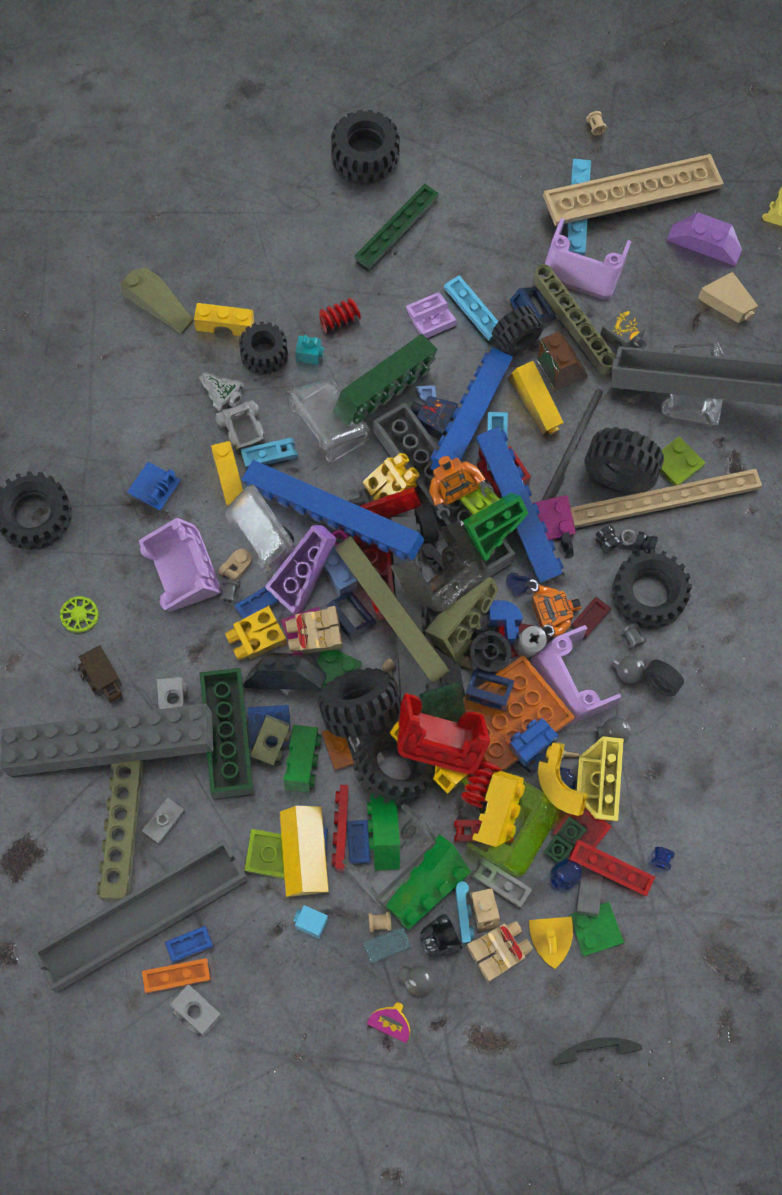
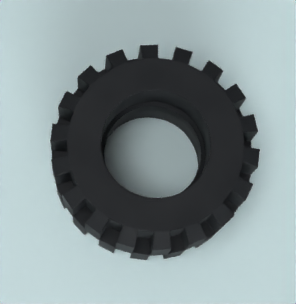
[492,306,544,355]
[239,321,288,375]

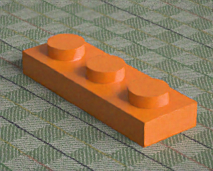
[142,958,211,994]

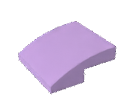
[406,292,457,338]

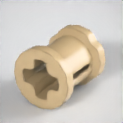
[586,111,607,136]
[368,911,391,933]

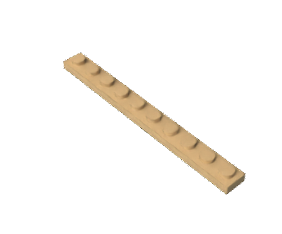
[571,469,762,528]

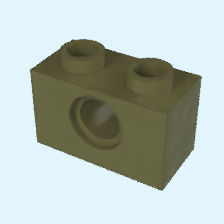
[250,714,292,765]

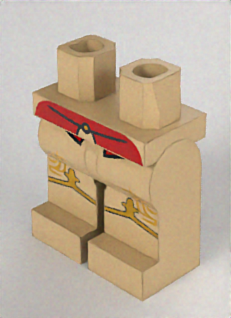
[285,606,343,654]
[466,921,533,983]

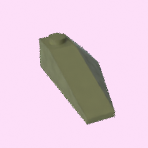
[120,268,193,334]
[425,577,499,663]

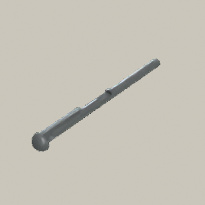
[542,389,603,500]

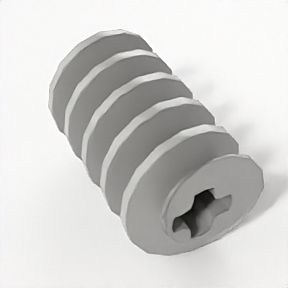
[513,626,547,658]

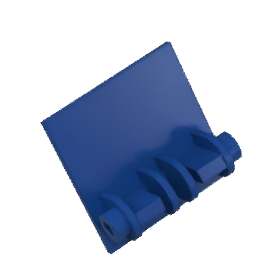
[127,462,181,511]
[247,705,291,748]

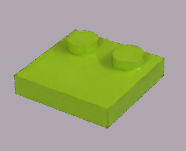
[660,436,705,486]
[244,829,285,879]

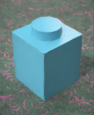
[293,905,328,939]

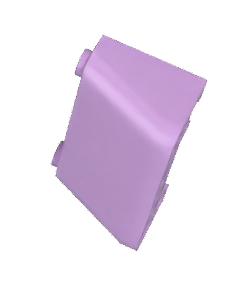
[138,518,221,612]

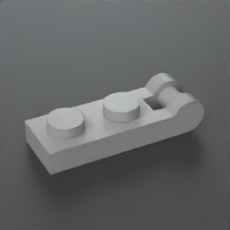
[470,858,532,908]

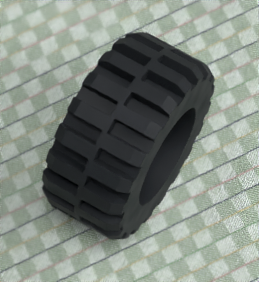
[331,110,400,182]
[584,427,664,494]
[318,668,401,738]

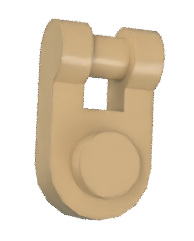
[218,549,252,582]

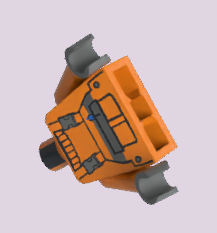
[429,456,493,519]
[524,580,581,640]

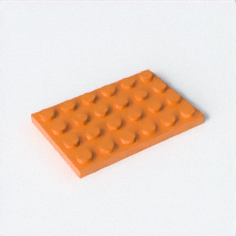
[437,655,575,781]

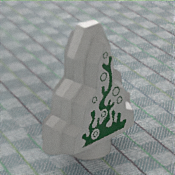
[199,372,244,412]

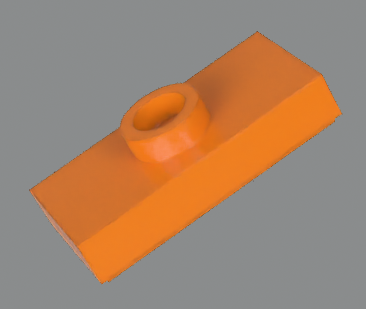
[321,730,354,771]

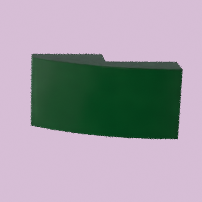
[544,816,587,864]

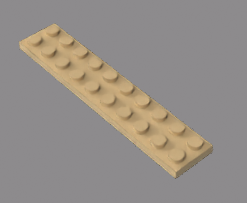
[543,154,724,226]

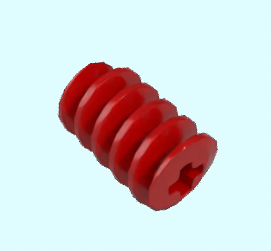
[319,298,361,333]
[461,760,501,808]

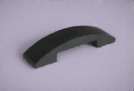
[552,1037,643,1065]

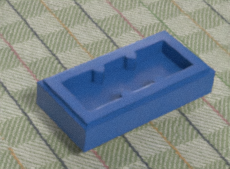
[235,587,280,619]
[347,820,371,864]
[165,926,213,963]

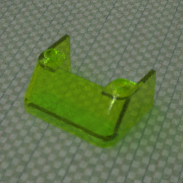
[466,772,560,877]

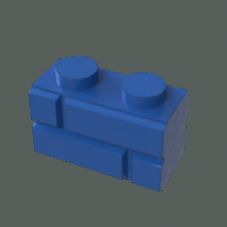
[509,718,558,767]

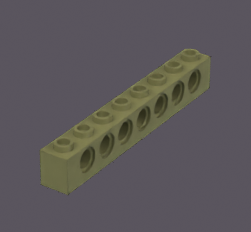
[97,760,144,902]

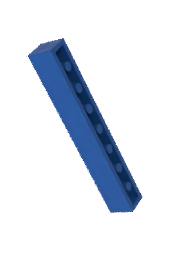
[430,347,513,470]
[476,426,564,583]

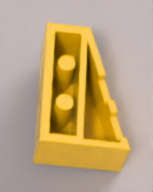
[472,771,525,847]

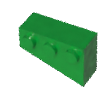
[461,492,529,561]
[283,724,322,793]
[367,793,400,871]

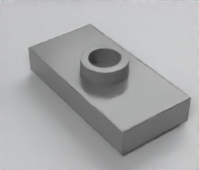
[142,797,185,844]

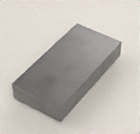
[577,872,603,917]

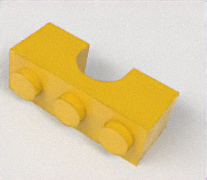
[194,303,254,336]

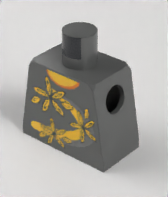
[600,306,647,349]

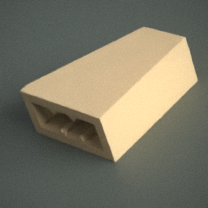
[698,272,758,323]

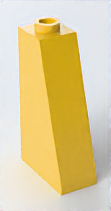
[508,361,564,435]

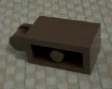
[78,645,123,703]

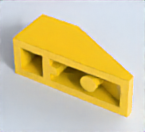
[211,441,246,507]

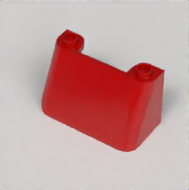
[397,693,490,774]

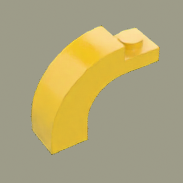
[538,742,588,816]

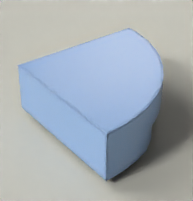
[416,386,436,402]

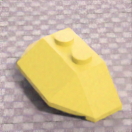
[576,736,624,821]

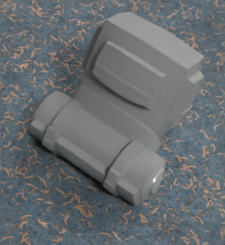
[215,400,265,450]

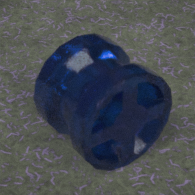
[650,847,675,871]

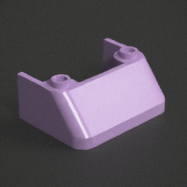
[543,218,631,300]
[530,625,621,727]

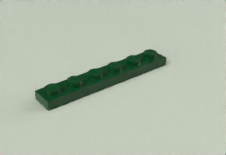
[355,183,439,269]

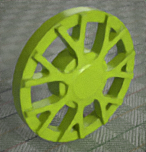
[60,596,98,633]

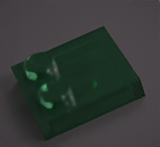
[419,682,465,723]

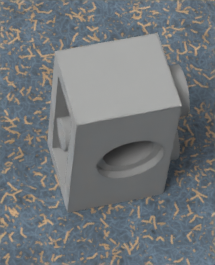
[157,677,189,709]
[170,984,222,1036]

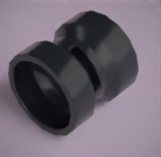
[596,525,622,552]
[633,531,658,553]

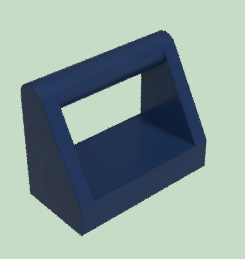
[510,287,556,324]
[327,592,377,641]
[465,669,515,712]

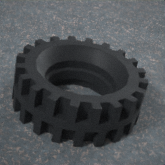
[0,471,72,550]
[612,549,692,629]
[353,721,435,805]

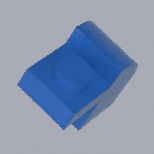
[487,600,523,646]

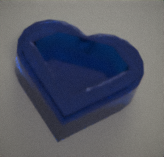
[506,573,531,598]

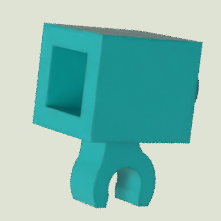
[295,335,324,365]

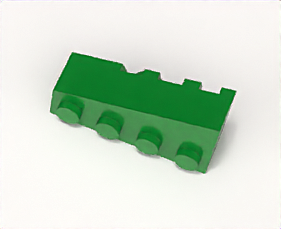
[386,834,471,930]

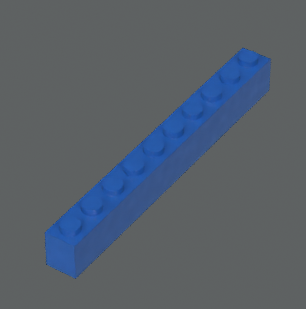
[241,460,424,561]

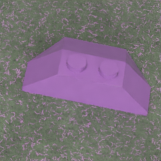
[666,212,742,266]

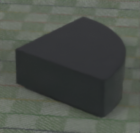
[559,532,574,558]

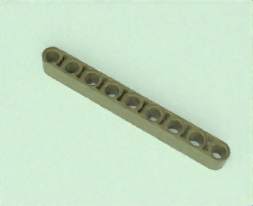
[334,535,450,683]

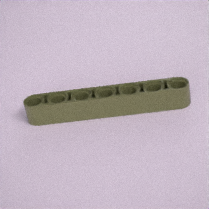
[533,264,616,375]

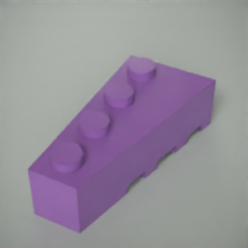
[265,525,336,614]

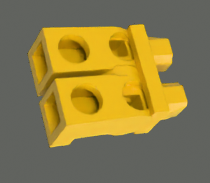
[362,453,420,500]
[225,606,287,661]

